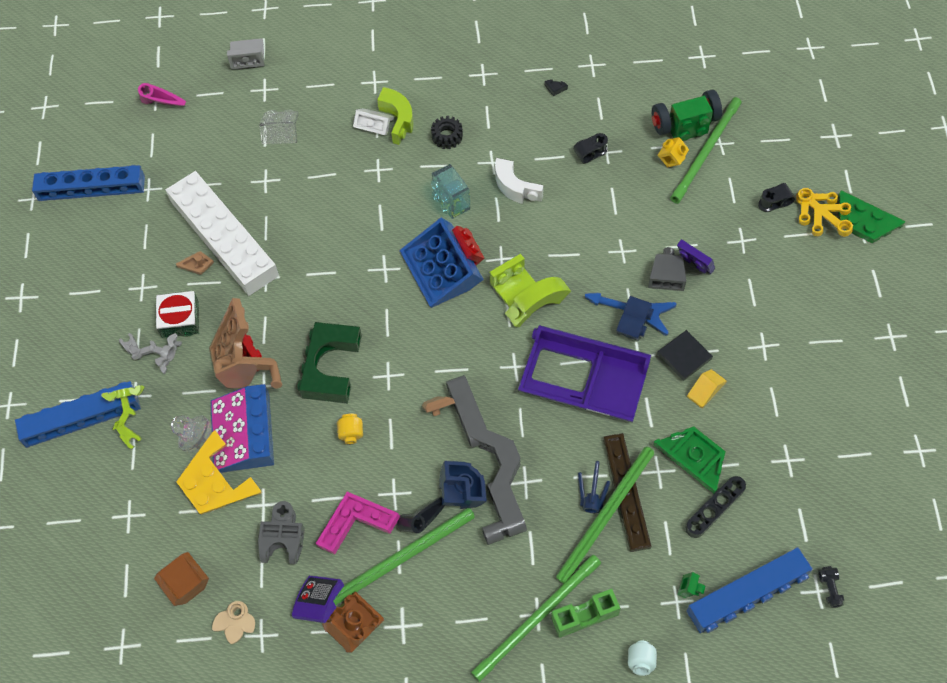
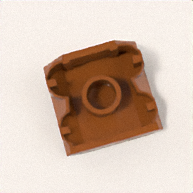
[154,552,209,606]
[322,592,384,653]

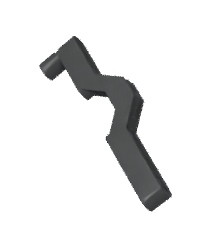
[446,375,527,545]

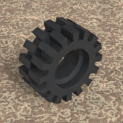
[431,116,463,149]

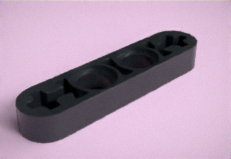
[686,476,746,538]

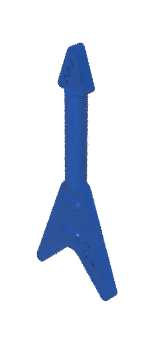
[585,293,677,336]

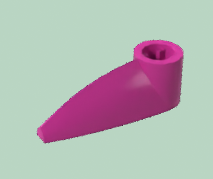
[138,83,186,106]

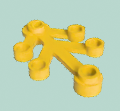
[796,188,853,237]

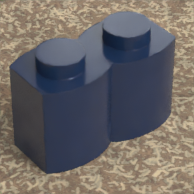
[616,296,654,341]

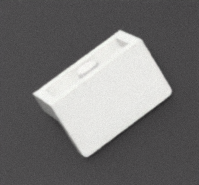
[353,108,394,135]

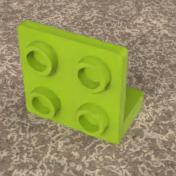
[489,254,535,308]

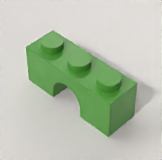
[551,589,621,638]

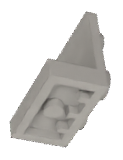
[227,38,264,69]

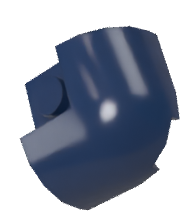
[439,461,487,509]

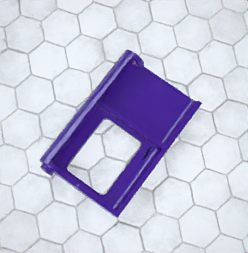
[518,325,651,423]

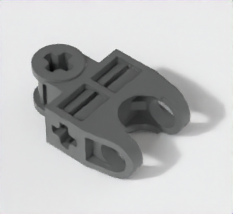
[258,501,305,564]

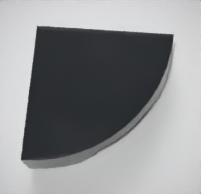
[544,79,568,96]

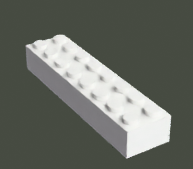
[165,171,279,296]

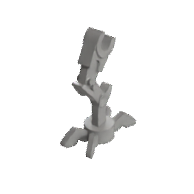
[119,333,182,374]

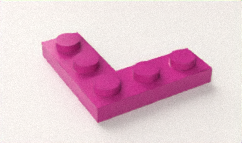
[316,492,400,555]

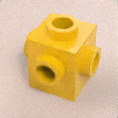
[658,137,689,168]

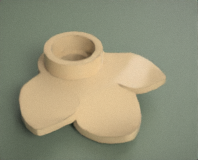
[212,601,255,644]

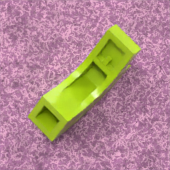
[377,87,413,145]
[505,277,571,327]

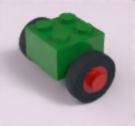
[651,90,722,141]

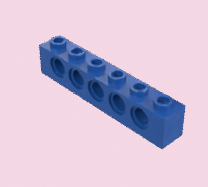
[32,165,145,201]

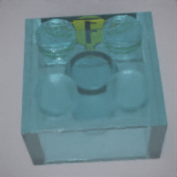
[431,164,470,219]

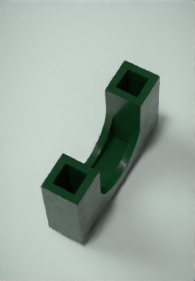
[297,322,362,404]

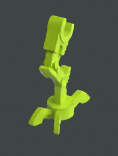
[101,385,145,449]

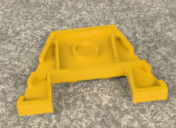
[176,431,262,515]

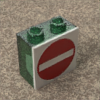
[156,291,199,338]

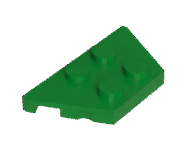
[838,190,906,243]
[653,426,726,494]

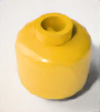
[337,414,363,444]

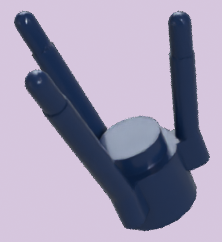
[578,461,611,513]

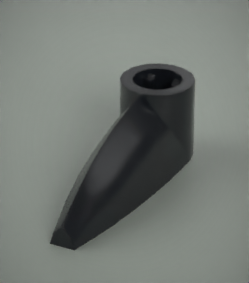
[397,496,445,534]

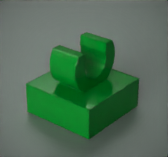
[677,572,706,598]

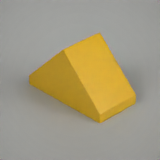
[687,369,727,409]

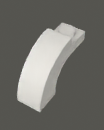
[495,158,543,204]

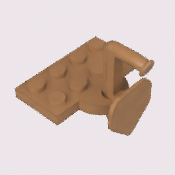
[209,298,282,389]

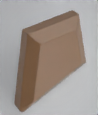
[176,251,214,275]
[422,396,455,416]

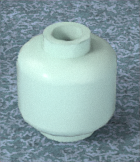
[628,640,657,676]

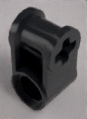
[573,133,608,163]
[758,183,796,212]

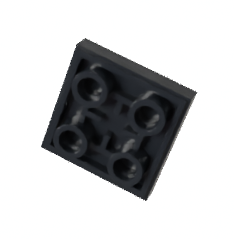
[657,330,713,381]

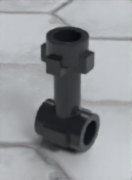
[818,566,844,608]

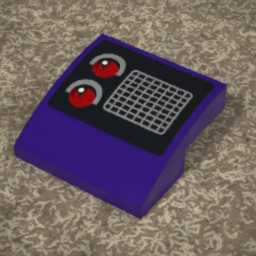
[291,575,344,623]

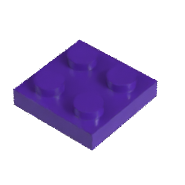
[677,239,715,274]

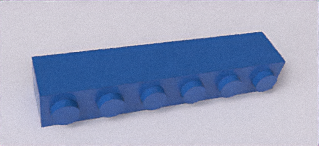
[15,381,141,448]
[686,547,812,634]

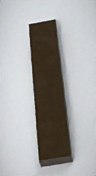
[603,433,652,552]

